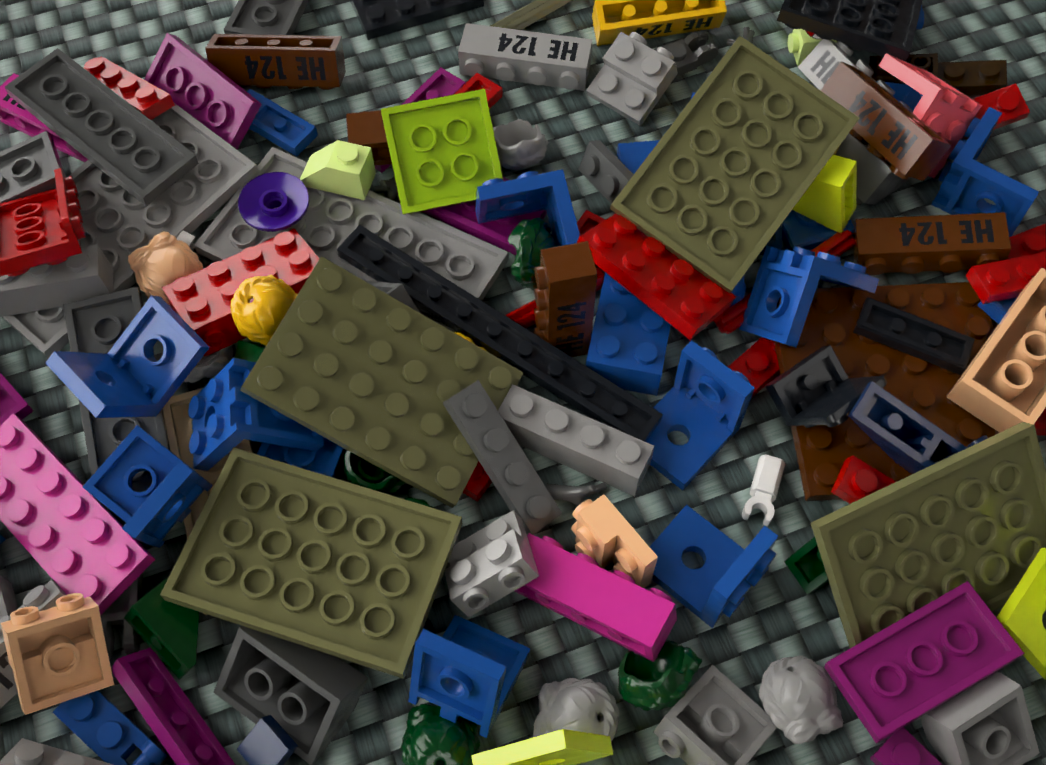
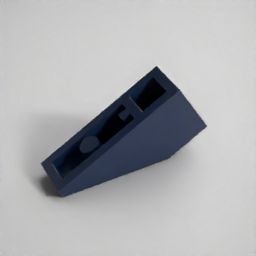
[848,381,967,474]

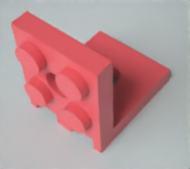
[879,53,982,178]

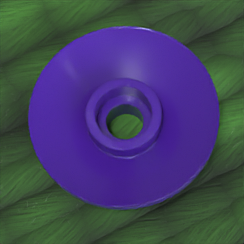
[238,172,309,232]

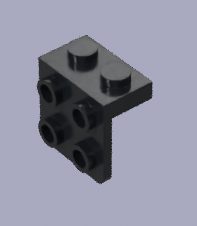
[765,345,887,428]

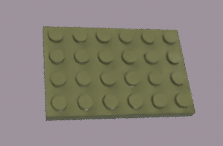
[610,36,860,293]
[240,256,523,508]
[811,422,1046,648]
[160,447,462,679]

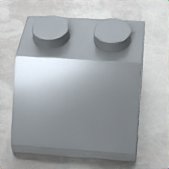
[920,671,1040,765]

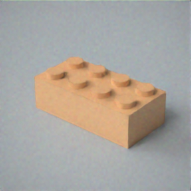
[947,268,1046,433]

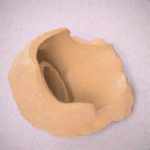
[128,231,203,305]

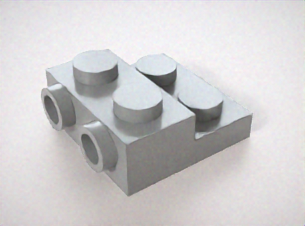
[586,32,678,126]
[444,510,539,617]
[653,665,777,765]

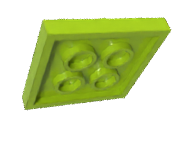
[381,89,503,215]

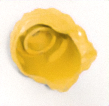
[230,275,298,346]

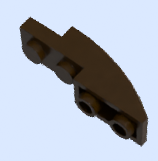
[869,53,1007,97]

